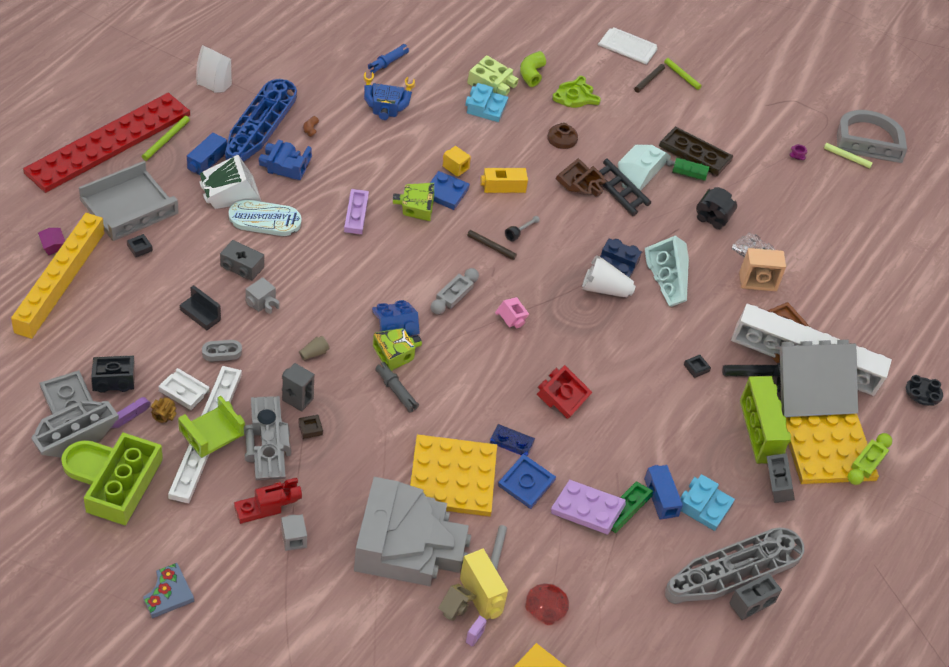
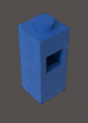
[187,132,227,175]
[644,465,683,520]

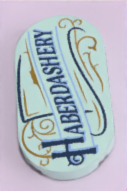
[229,200,301,236]

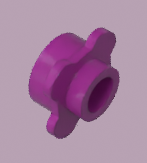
[790,144,807,160]

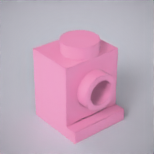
[495,297,529,329]

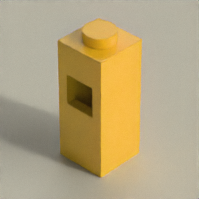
[480,168,528,193]

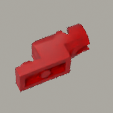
[234,478,302,524]

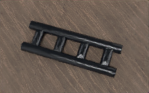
[599,158,651,216]

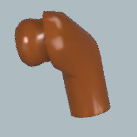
[303,116,319,137]

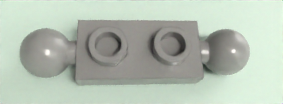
[431,268,479,314]

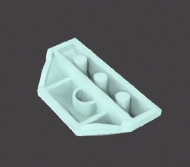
[618,145,671,191]

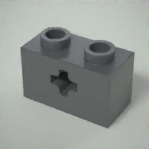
[220,240,264,281]
[282,363,315,412]

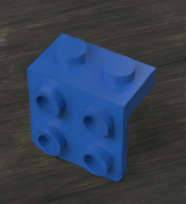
[372,300,420,336]

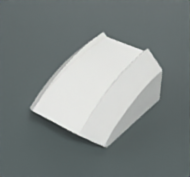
[196,45,232,93]

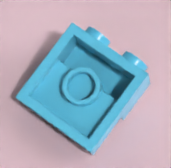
[465,83,508,122]
[680,474,735,531]

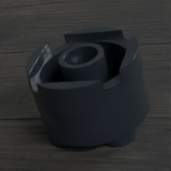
[696,187,737,229]

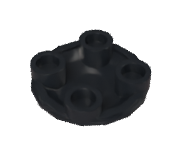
[905,375,943,406]

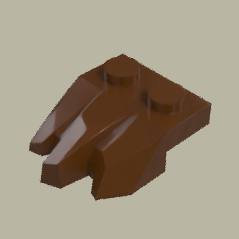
[555,158,607,196]

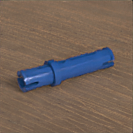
[368,44,409,73]

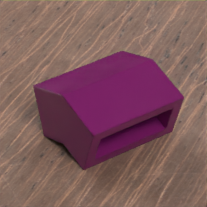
[38,228,65,256]

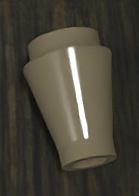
[299,336,330,361]

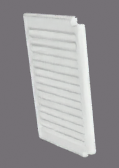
[598,27,658,65]

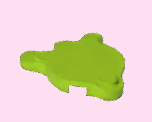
[552,75,601,108]

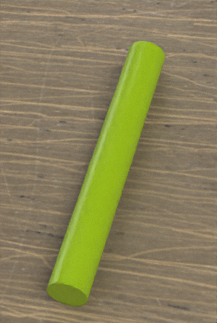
[664,58,702,90]

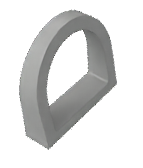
[837,110,907,163]

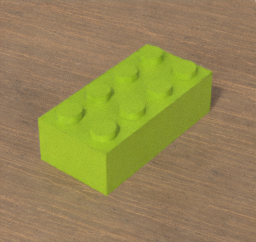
[740,376,791,464]

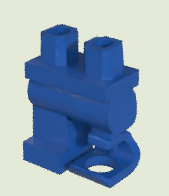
[259,140,312,180]

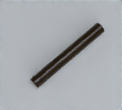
[634,64,665,93]
[467,230,517,260]

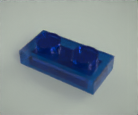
[490,424,535,457]

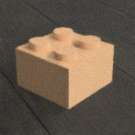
[739,248,786,291]

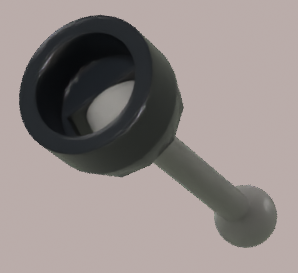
[505,216,540,242]

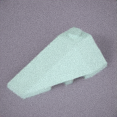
[645,236,689,307]

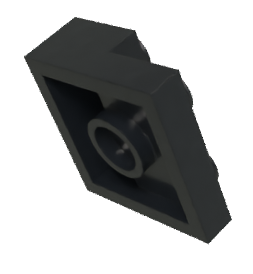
[91,355,135,393]

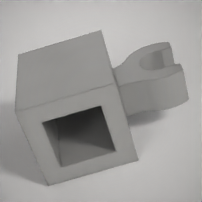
[245,277,280,314]

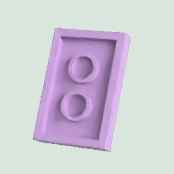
[551,480,626,535]

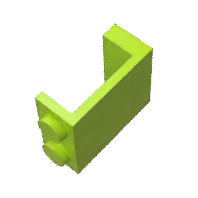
[178,396,245,458]

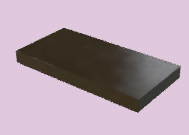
[659,126,733,176]

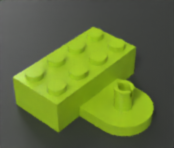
[62,432,163,526]

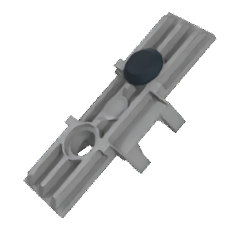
[244,396,291,480]

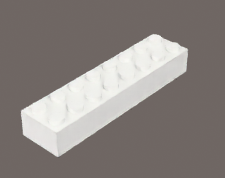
[731,304,892,396]

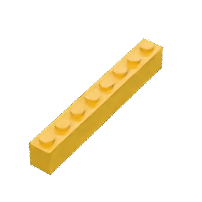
[11,213,105,339]

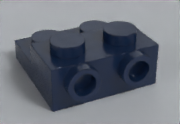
[600,238,642,278]

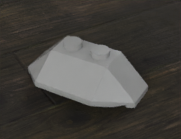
[31,401,119,458]

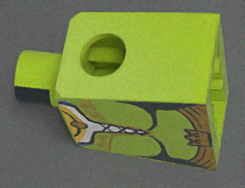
[373,328,422,371]

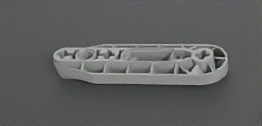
[665,527,804,604]

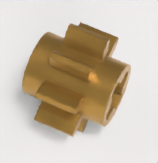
[151,397,177,423]

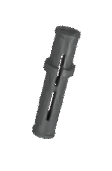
[375,362,419,412]

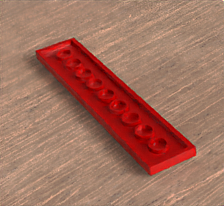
[23,92,190,193]

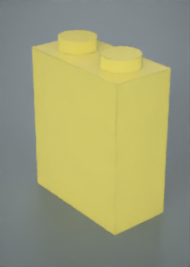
[460,548,508,620]

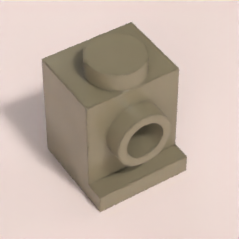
[438,584,476,621]

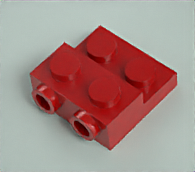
[537,365,592,419]

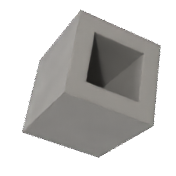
[281,514,307,551]

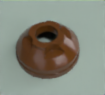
[547,123,578,149]

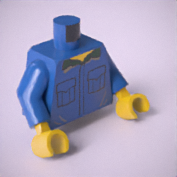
[363,72,415,120]

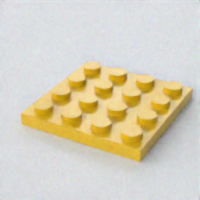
[786,414,879,484]
[410,434,497,517]

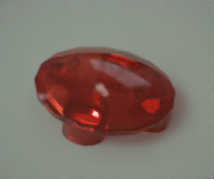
[525,583,569,625]

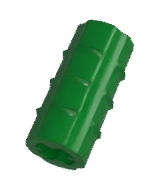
[672,158,709,181]

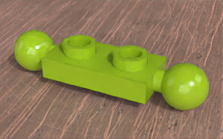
[847,433,892,485]

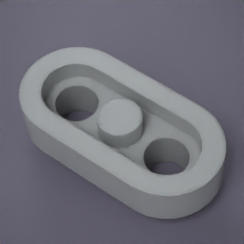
[202,340,242,362]

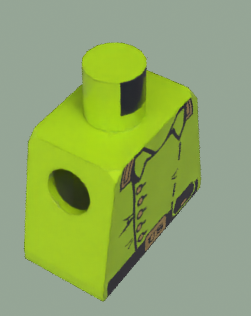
[393,183,435,221]

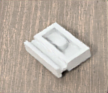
[159,368,210,410]

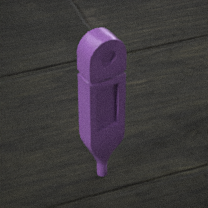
[111,397,151,428]

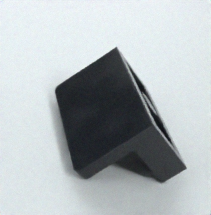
[179,285,221,331]

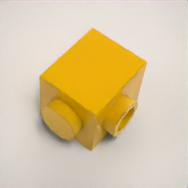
[442,146,471,177]

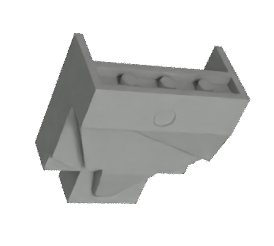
[354,477,471,586]

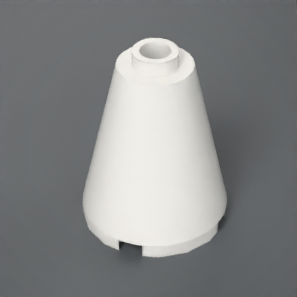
[582,255,636,298]

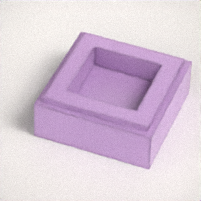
[466,616,487,646]

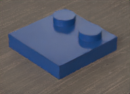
[430,171,470,210]
[498,454,556,509]

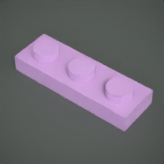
[344,189,369,234]

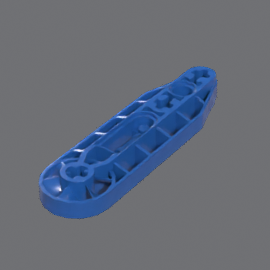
[225,79,297,162]

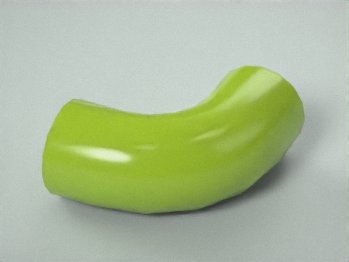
[520,51,546,87]

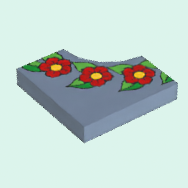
[143,563,194,618]

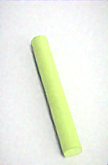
[824,143,873,169]

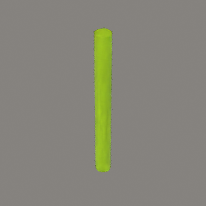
[142,116,190,161]

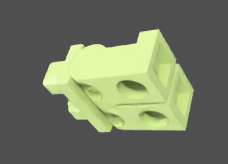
[467,55,519,96]

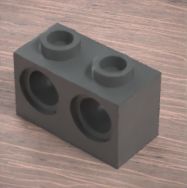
[767,453,795,503]
[729,573,782,620]

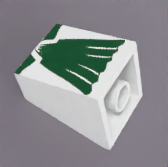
[200,155,261,209]

